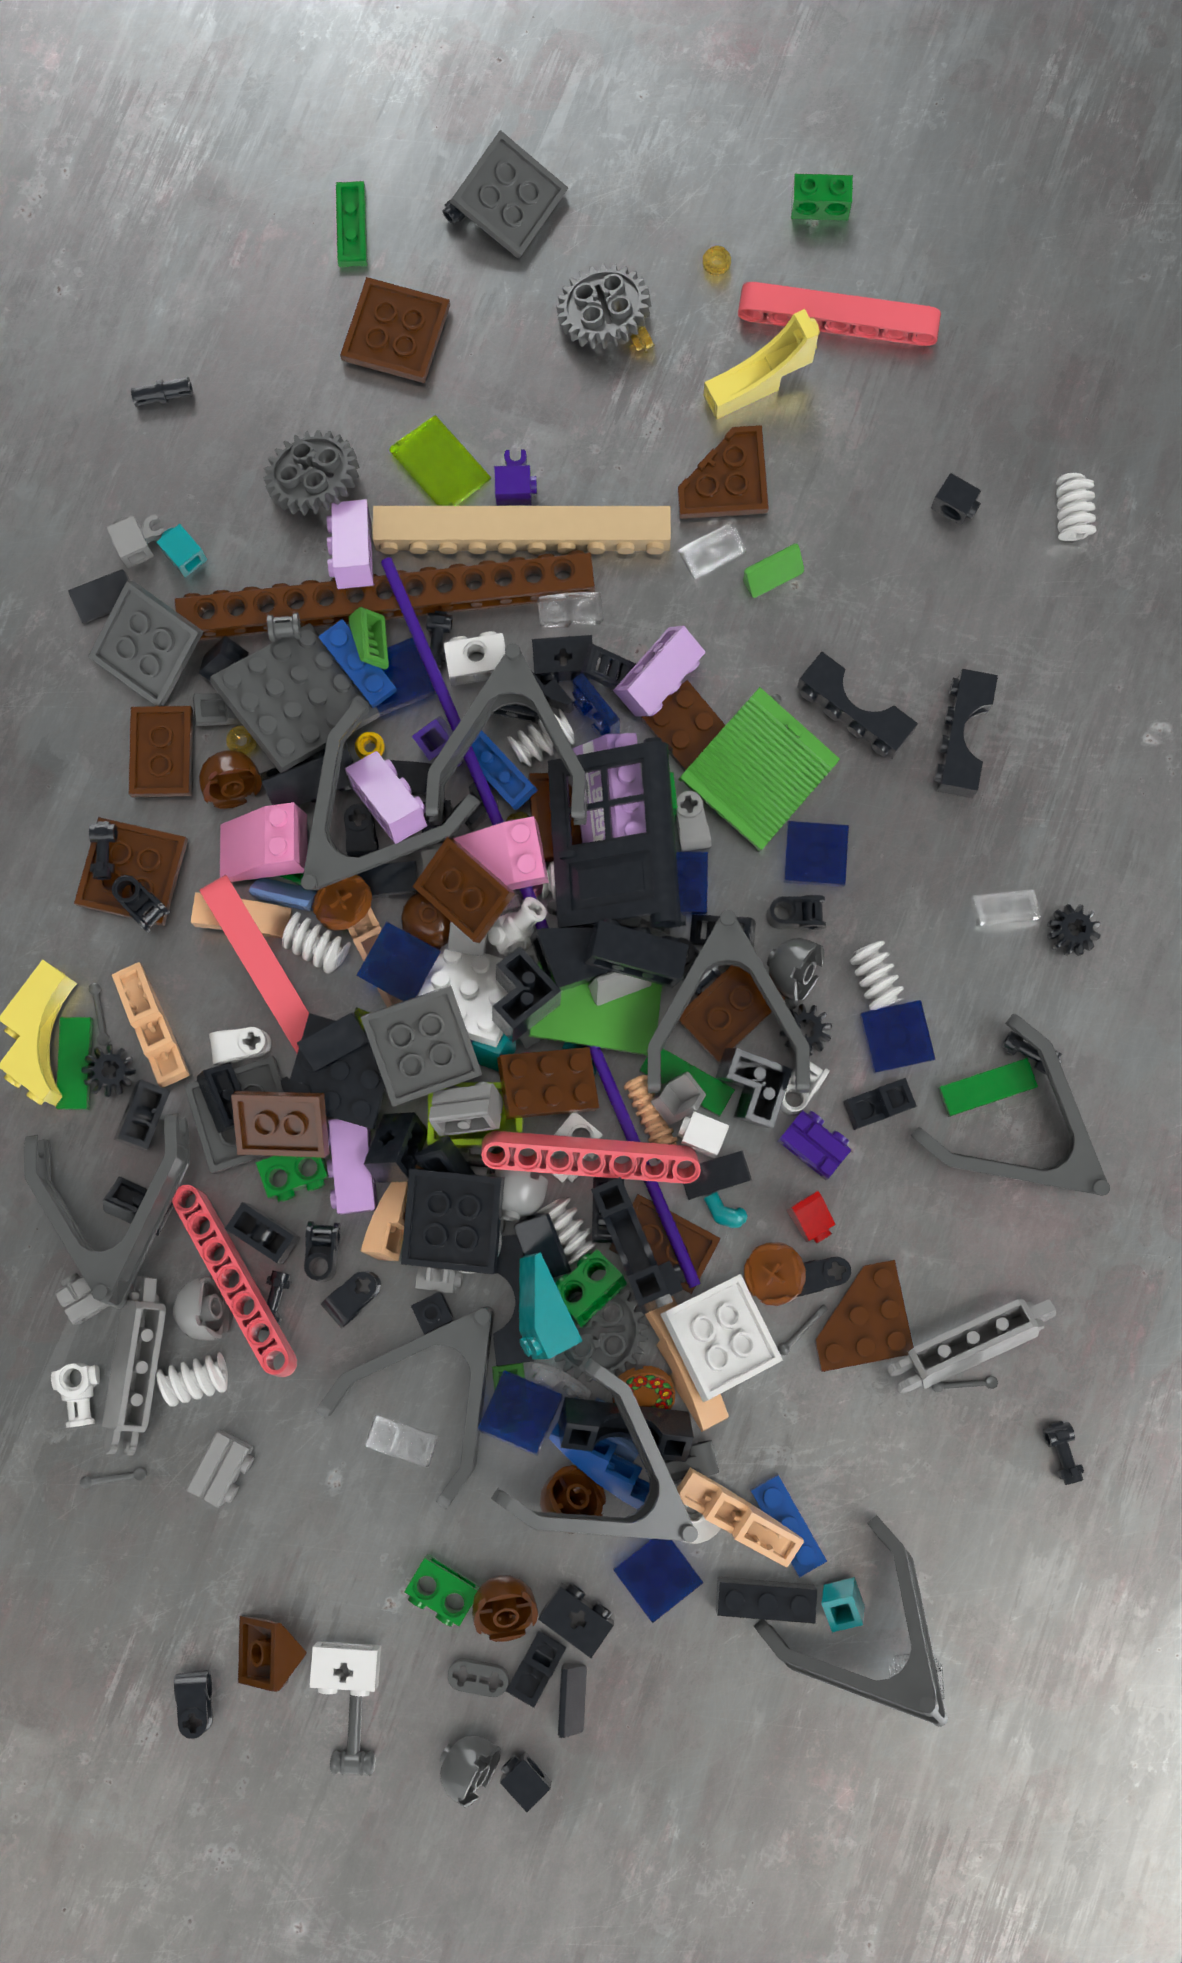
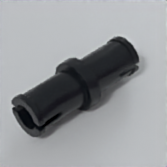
[131,377,193,407]

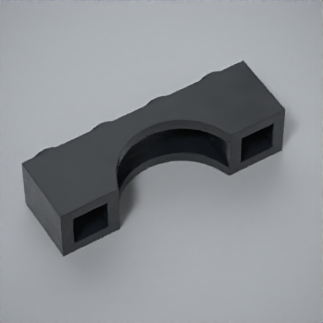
[797,651,918,759]
[934,669,998,798]
[591,1177,673,1314]
[493,1234,536,1366]
[558,1397,694,1462]

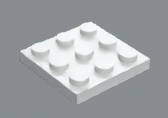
[418,943,509,1047]
[660,1274,783,1402]

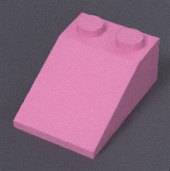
[220,802,308,882]
[453,816,549,890]

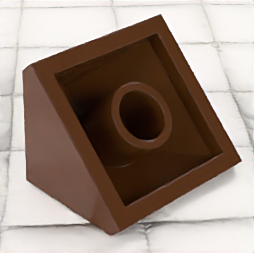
[238,1615,307,1692]

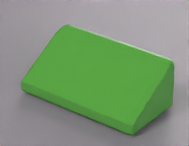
[743,543,804,598]

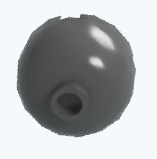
[767,938,824,1001]
[440,1736,501,1808]

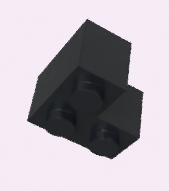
[492,946,562,1043]
[715,1048,793,1128]

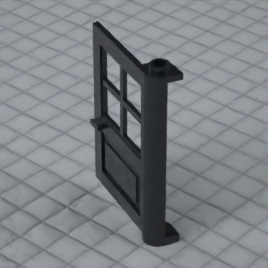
[548,737,686,928]

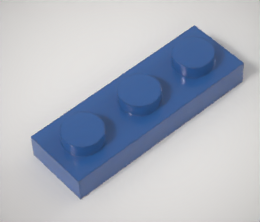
[318,619,397,708]
[472,730,538,810]
[750,1474,827,1578]

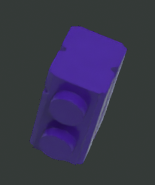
[778,1110,852,1180]

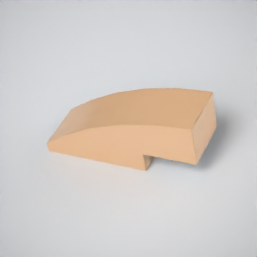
[191,892,292,938]
[361,1165,423,1261]

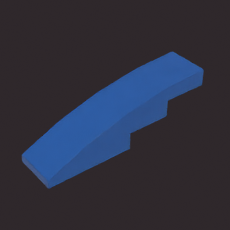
[549,1422,649,1510]

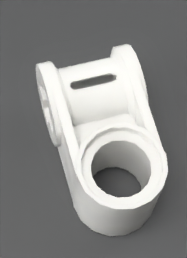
[209,1027,272,1065]
[780,1062,830,1115]

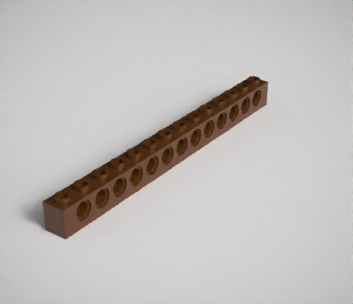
[175,550,595,641]

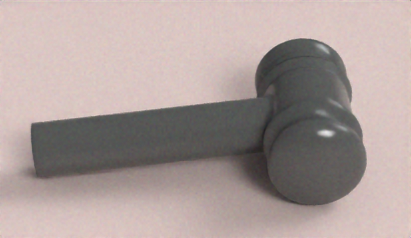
[330,1695,376,1776]

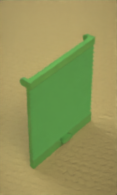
[678,687,840,852]
[529,961,662,1056]

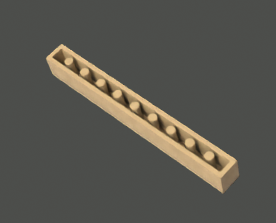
[372,506,671,554]

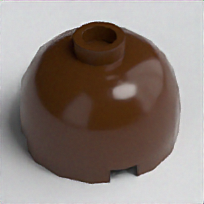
[199,750,262,809]
[401,892,451,951]
[540,1465,606,1534]
[472,1575,538,1642]

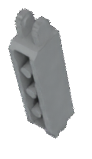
[102,1276,166,1456]
[887,1299,1057,1394]

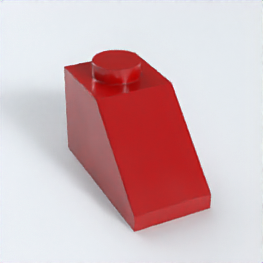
[786,1191,836,1244]

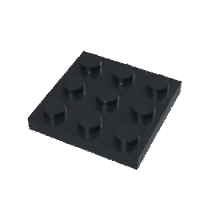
[286,1013,386,1129]
[401,1168,505,1274]

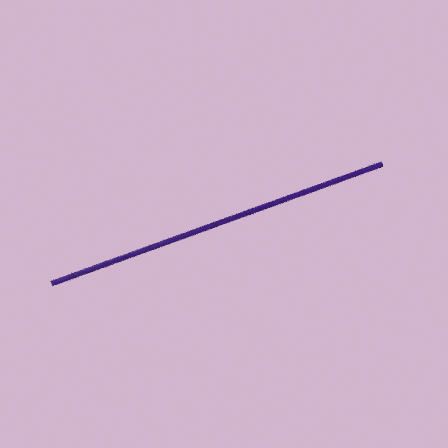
[381,557,701,1289]

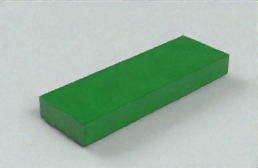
[336,181,367,267]
[56,1017,93,1110]
[639,1049,735,1117]
[938,1058,1038,1117]

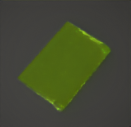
[389,415,491,506]

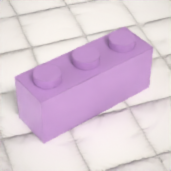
[327,499,373,589]
[613,626,705,717]
[345,751,427,844]
[327,1119,378,1215]

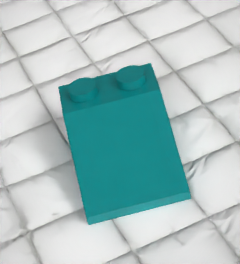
[519,1252,583,1360]

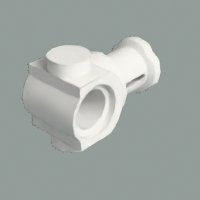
[488,897,547,956]
[51,1363,100,1428]

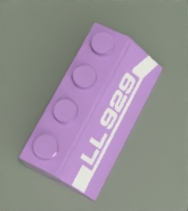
[572,733,646,843]

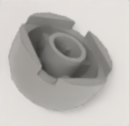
[486,1169,548,1222]
[173,1275,233,1340]

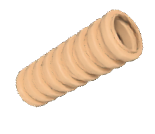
[623,1075,678,1161]

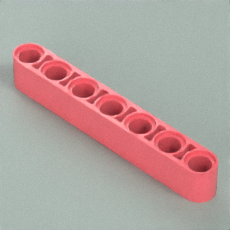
[738,282,941,346]
[199,875,309,1053]
[481,1131,701,1184]
[172,1185,297,1377]

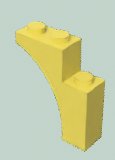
[703,309,820,420]
[0,960,77,1106]

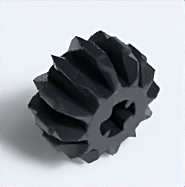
[1047,904,1100,956]
[779,1004,832,1056]
[81,1044,136,1098]

